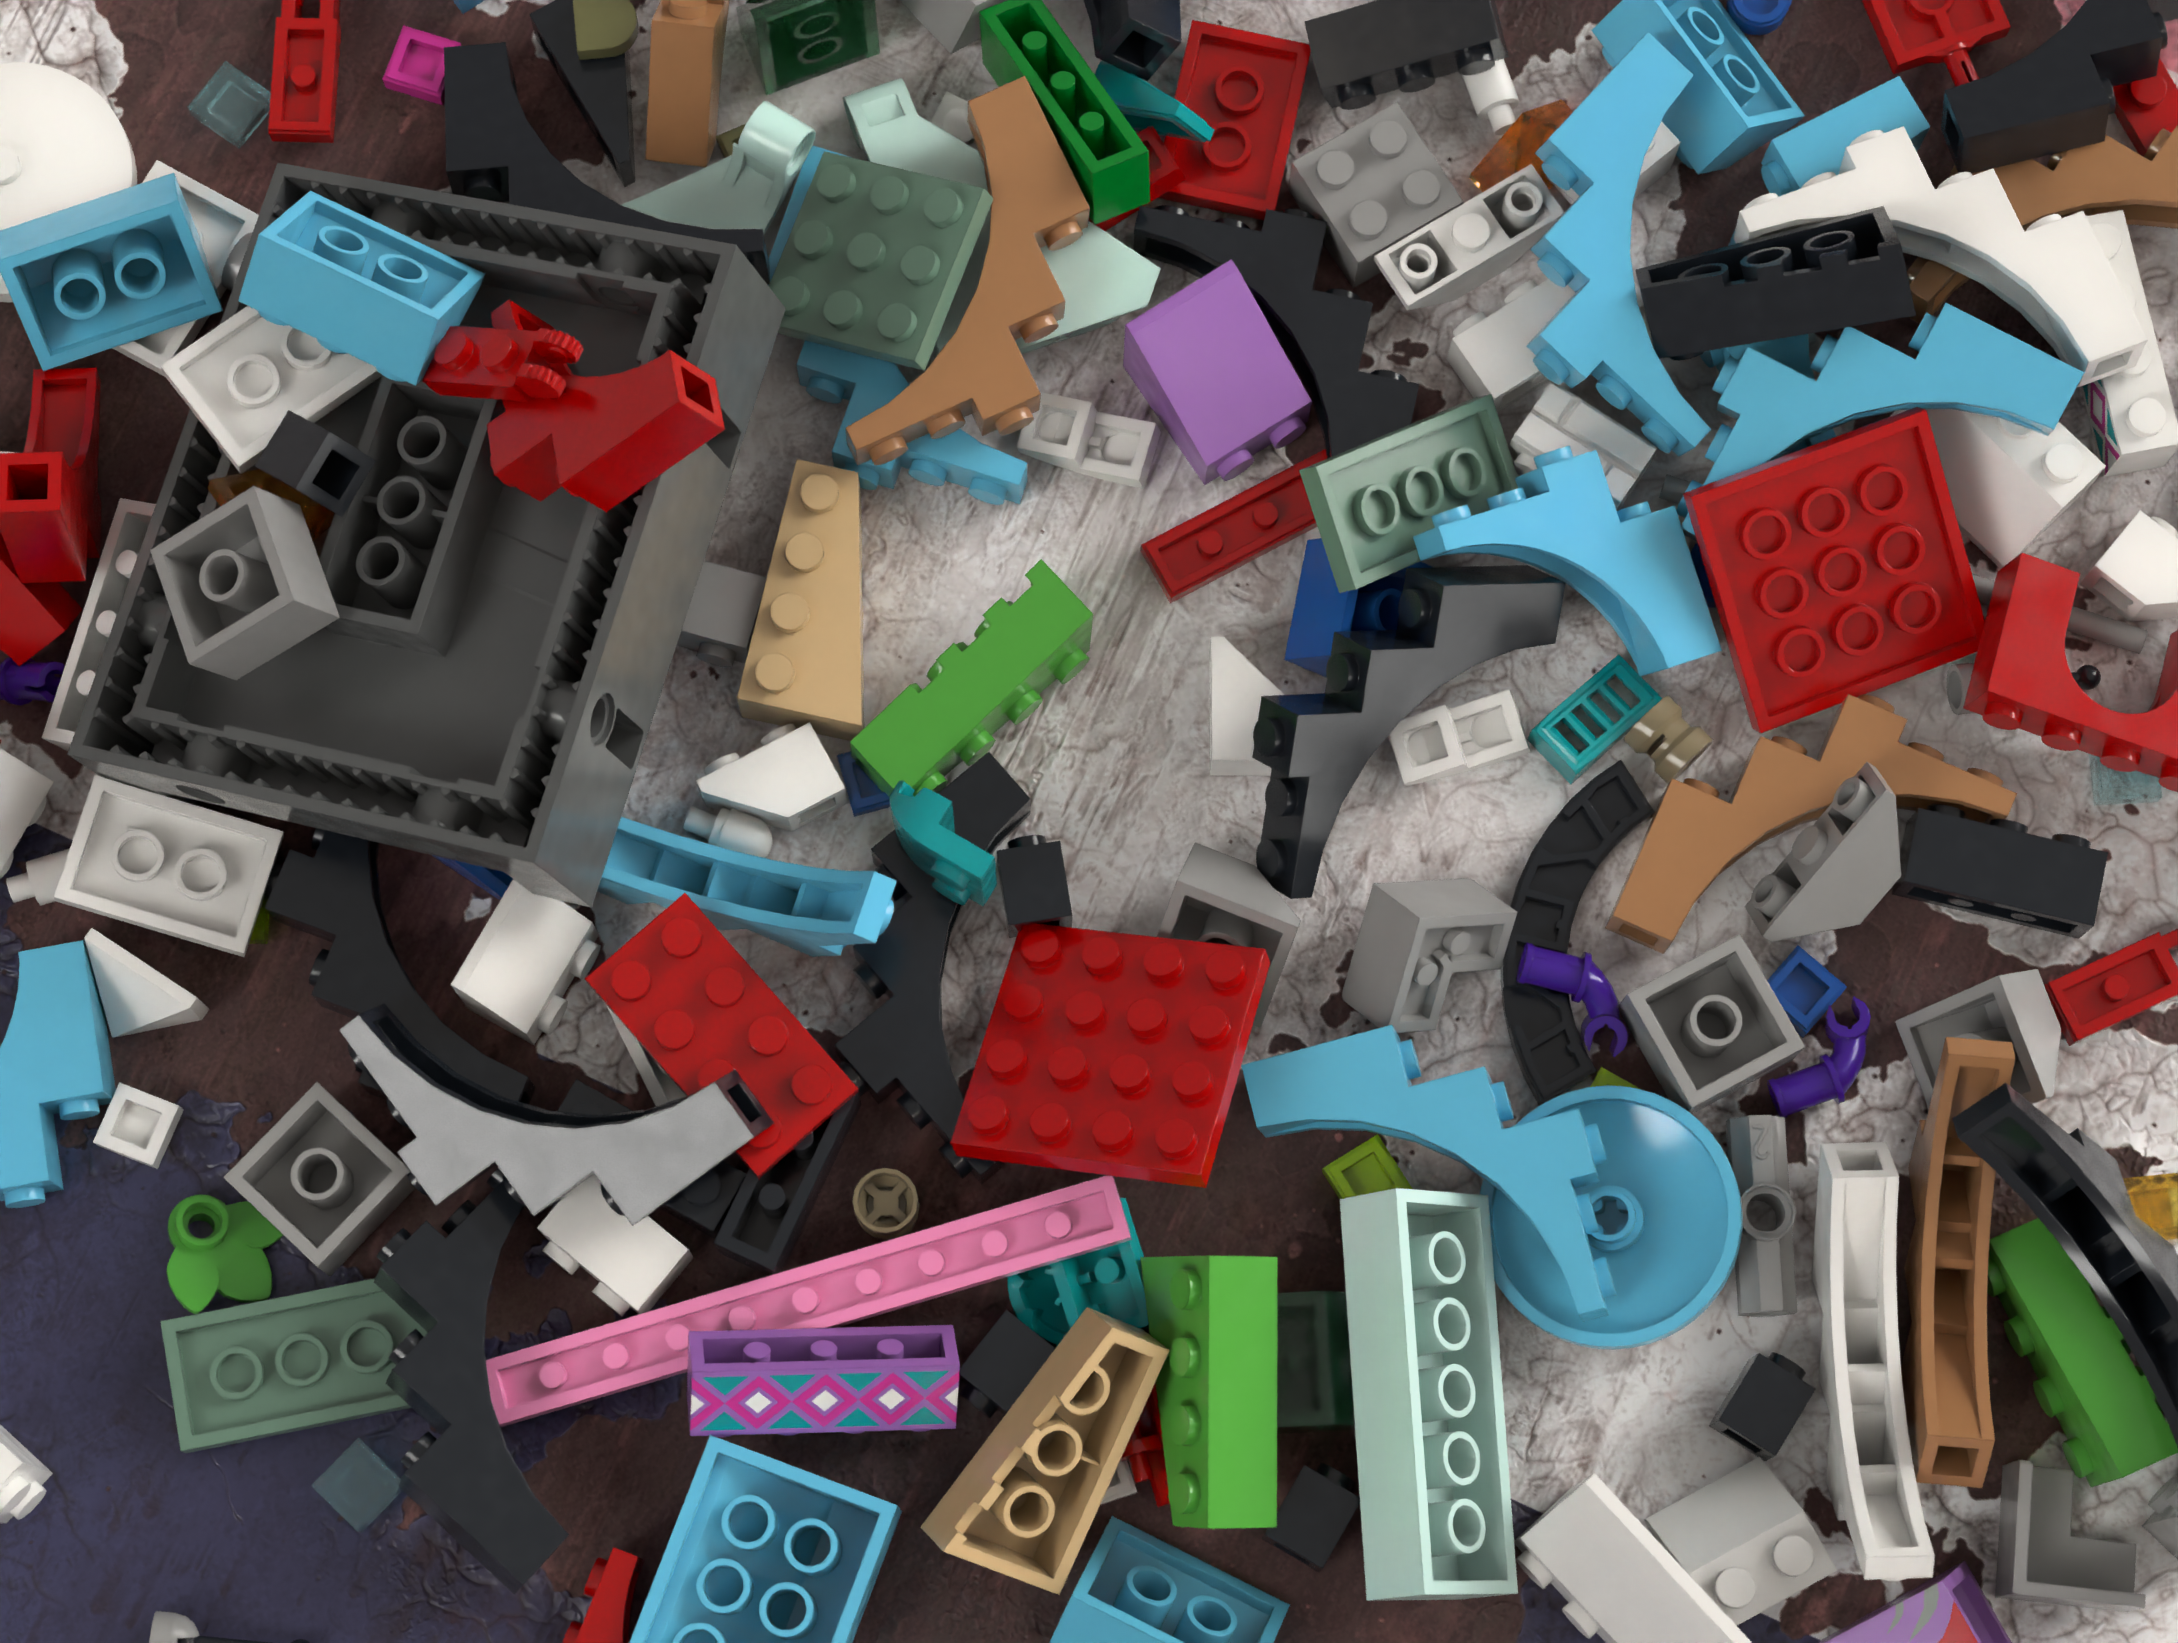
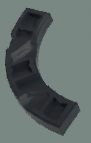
[1500,760,1655,1106]

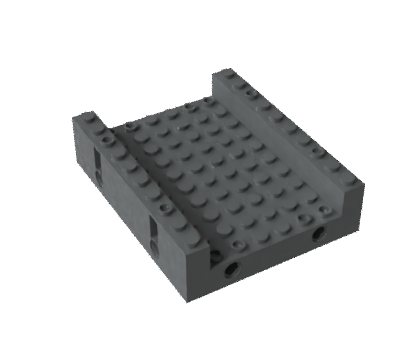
[67,163,786,908]

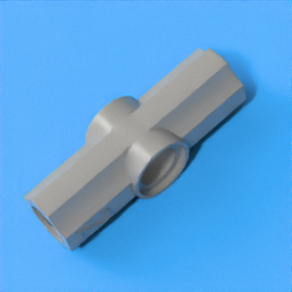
[1726,1115,1798,1317]

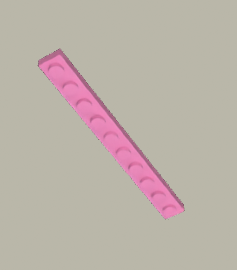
[486,1175,1132,1427]

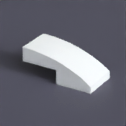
[1016,392,1161,489]
[1389,689,1531,786]

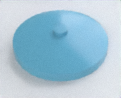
[1480,1086,1743,1350]

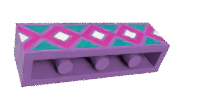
[687,1325,960,1438]

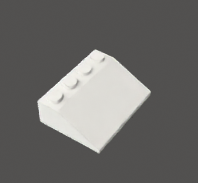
[1514,1473,1752,1643]

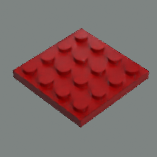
[1683,407,1985,733]
[950,924,1270,1188]

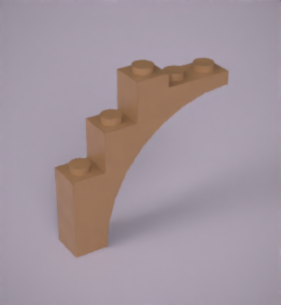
[645,0,730,167]
[846,76,1090,466]
[1907,125,2178,324]
[1605,694,2017,954]
[1901,1037,2015,1488]

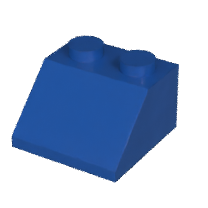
[1284,538,1432,678]

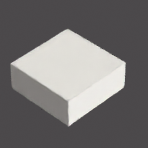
[93,1082,184,1169]

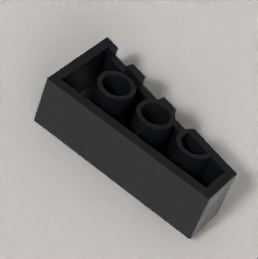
[1635,206,1916,361]

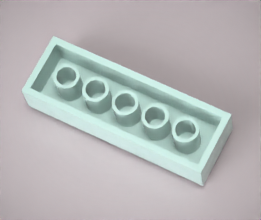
[1340,1188,1518,1601]

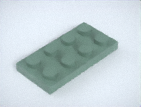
[1299,394,1518,593]
[160,1278,428,1453]

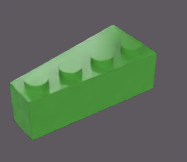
[850,559,1093,797]
[1987,1218,2178,1487]
[1140,1256,1278,1529]

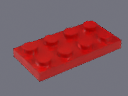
[585,893,859,1178]

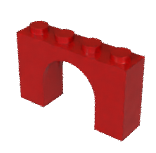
[1963,553,2178,792]

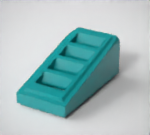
[1094,60,1215,142]
[1527,654,1663,785]

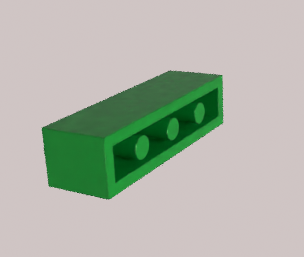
[979,0,1150,225]

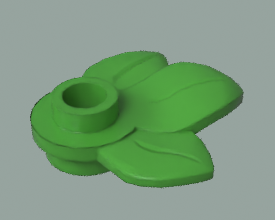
[166,1195,283,1314]

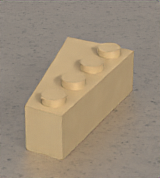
[737,459,865,741]
[921,1307,1170,1595]

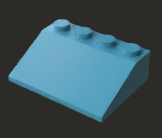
[629,1435,902,1643]

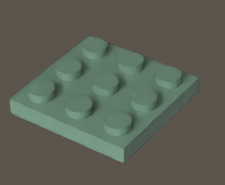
[769,151,994,371]

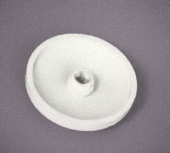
[0,62,137,303]

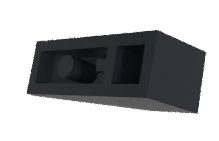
[529,0,636,187]

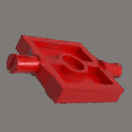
[1862,0,2011,87]

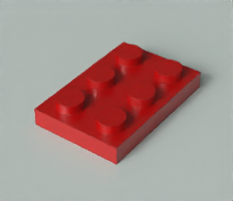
[1158,20,1311,221]

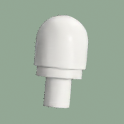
[683,806,773,858]

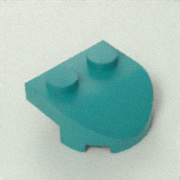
[889,780,997,907]
[1008,1198,1149,1346]

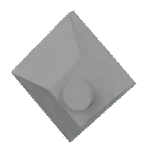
[1157,842,1301,1028]
[1895,969,2061,1108]

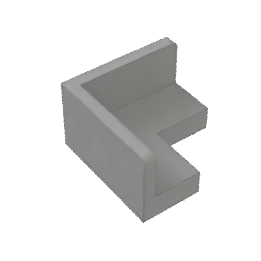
[1342,878,1517,1033]
[1995,1460,2146,1612]

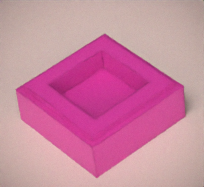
[382,25,462,106]

